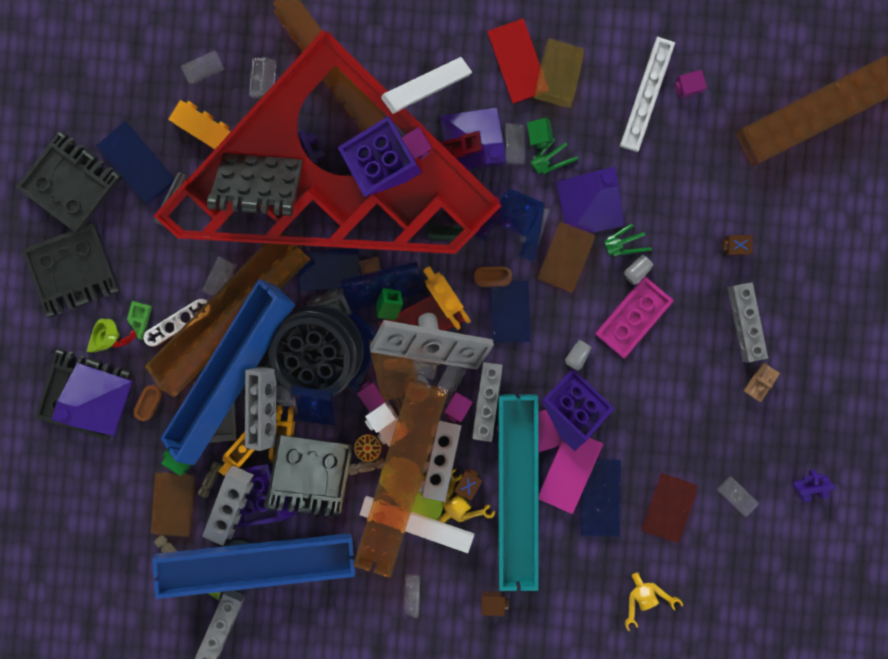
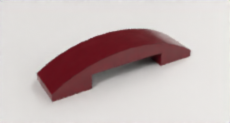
[440,131,483,159]

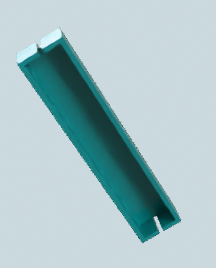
[498,394,538,591]

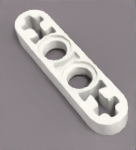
[144,299,211,346]

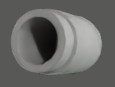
[624,255,653,285]
[565,340,592,371]

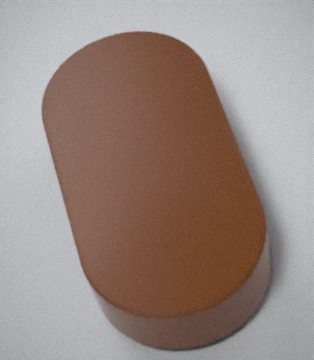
[474,266,512,287]
[134,385,163,421]

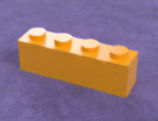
[168,100,230,149]

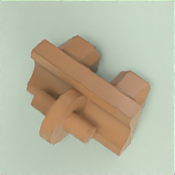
[744,362,780,402]

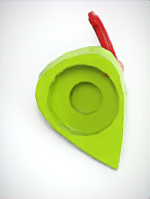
[87,319,136,353]

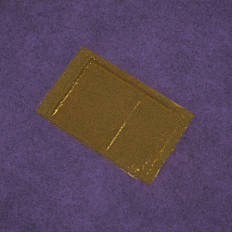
[534,38,584,108]

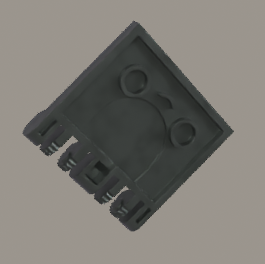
[16,131,123,233]
[207,153,303,216]
[22,223,121,318]
[35,348,132,441]
[264,435,353,517]

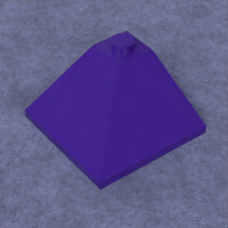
[440,108,506,170]
[338,116,422,197]
[556,167,624,238]
[51,363,133,436]
[542,369,615,451]
[234,463,296,528]

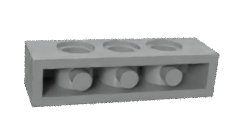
[727,282,768,362]
[472,362,503,442]
[245,366,276,451]
[419,420,461,502]
[202,466,254,546]
[195,590,246,659]

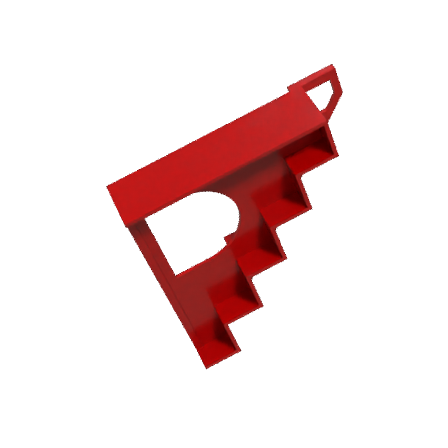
[154,30,501,254]

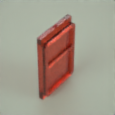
[641,473,698,543]

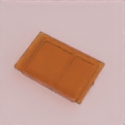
[537,222,596,292]
[369,340,421,401]
[151,472,195,537]

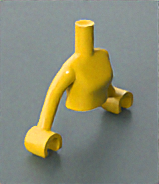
[437,468,495,523]
[625,572,683,631]

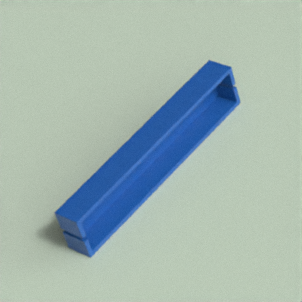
[161,279,295,465]
[152,533,355,599]

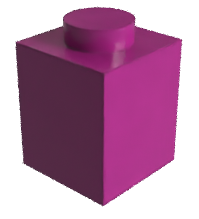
[674,70,707,99]
[402,126,432,160]
[357,381,387,412]
[444,391,473,423]

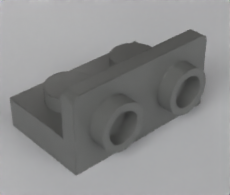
[307,287,352,315]

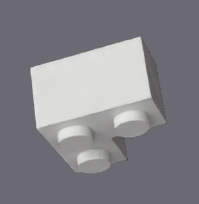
[365,401,409,446]

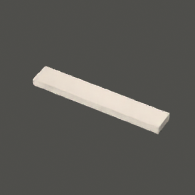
[619,37,675,153]
[381,57,472,114]
[360,496,474,553]

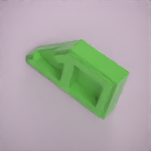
[127,301,152,340]

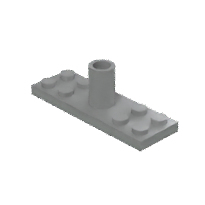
[370,313,494,370]

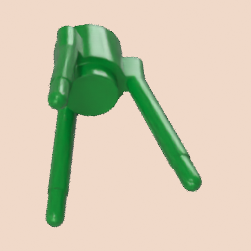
[530,138,579,174]
[604,224,652,257]

